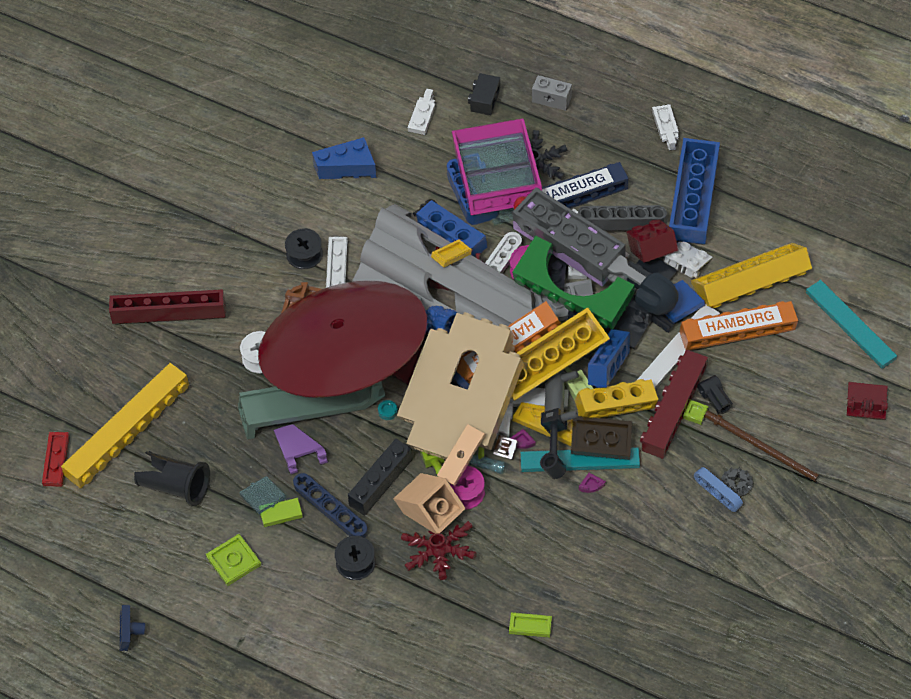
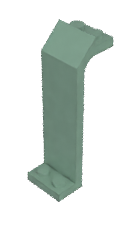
[238,381,386,440]

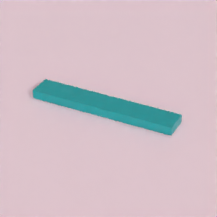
[806,280,897,369]
[520,448,640,472]

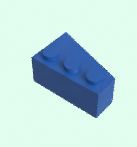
[312,137,377,179]

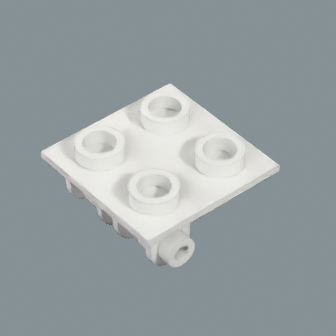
[664,241,713,279]

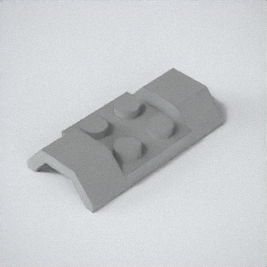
[530,279,593,321]

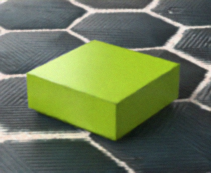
[683,400,709,425]

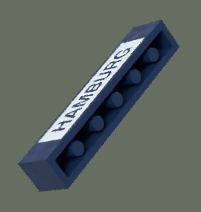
[542,162,629,209]

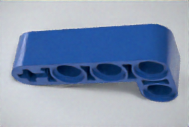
[447,159,500,225]

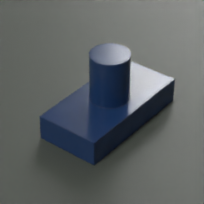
[119,605,145,651]

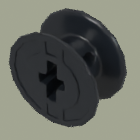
[285,228,323,269]
[335,536,375,580]

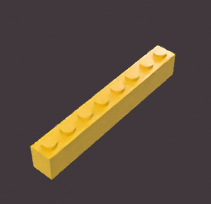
[61,363,189,489]

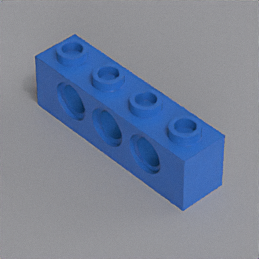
[416,200,487,257]
[588,329,630,388]

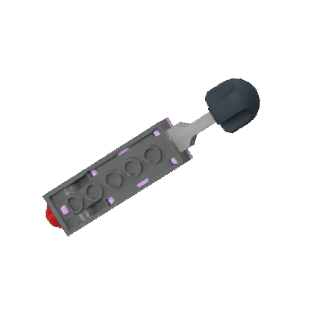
[512,187,679,315]

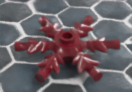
[401,521,477,580]

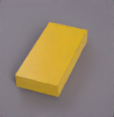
[431,239,472,267]

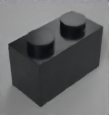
[468,73,501,116]

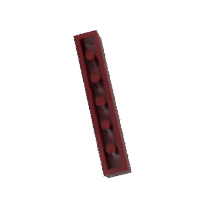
[109,289,226,324]
[640,349,708,459]

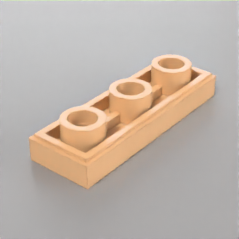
[437,424,485,486]

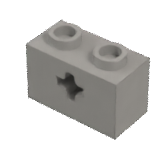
[532,75,572,111]

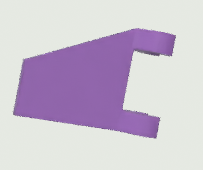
[274,424,328,474]

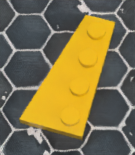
[513,402,579,446]

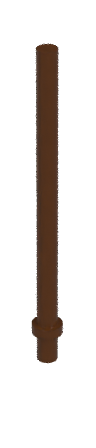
[704,410,819,481]

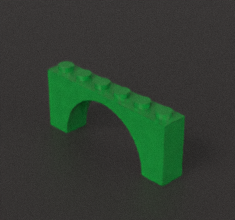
[512,235,636,330]

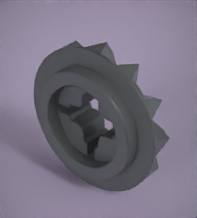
[721,467,753,496]

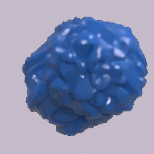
[426,306,457,334]

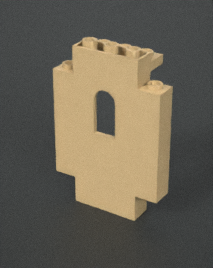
[397,312,524,460]

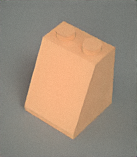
[393,473,466,534]

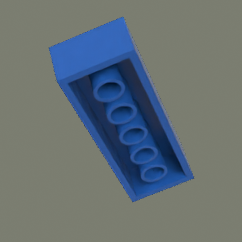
[669,138,720,244]

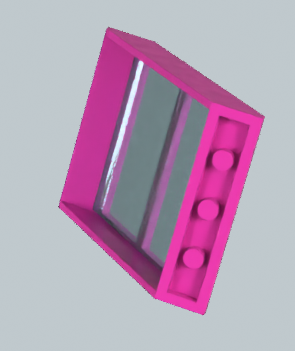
[452,118,542,215]

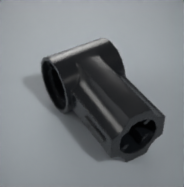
[697,375,733,414]

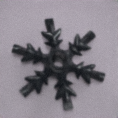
[499,130,568,185]

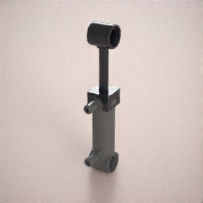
[540,369,579,479]

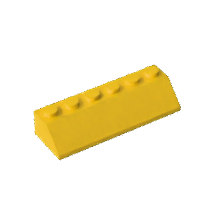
[691,243,812,308]
[511,308,610,401]

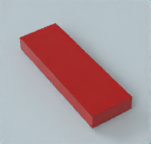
[42,432,69,487]

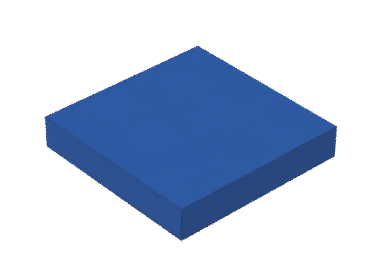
[665,280,705,323]

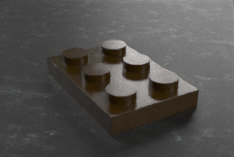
[571,416,632,460]

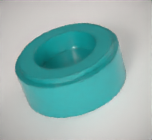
[378,400,398,420]

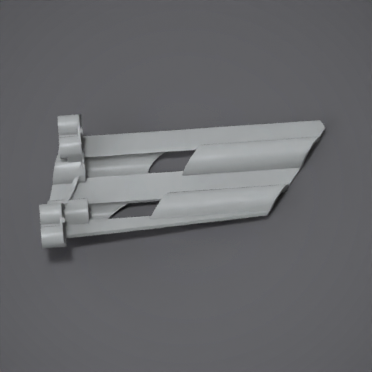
[352,204,532,326]

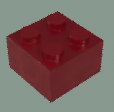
[626,220,678,262]

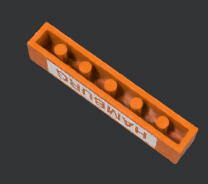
[456,301,561,384]
[679,301,798,351]

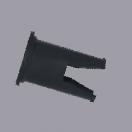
[134,451,210,506]

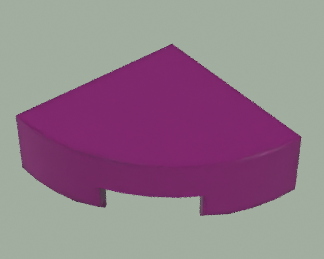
[510,429,536,449]
[579,472,606,493]

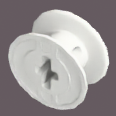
[240,331,265,374]

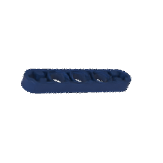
[293,473,368,538]

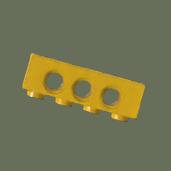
[574,379,658,418]

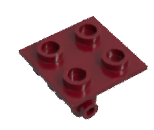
[846,382,888,420]

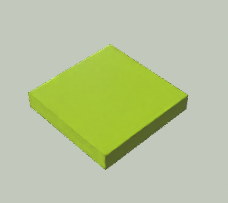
[205,534,261,586]

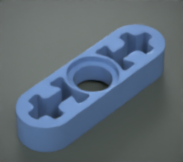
[694,467,743,512]

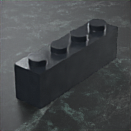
[347,438,412,516]

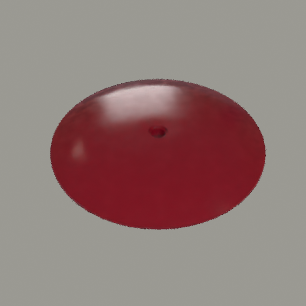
[258,281,427,398]

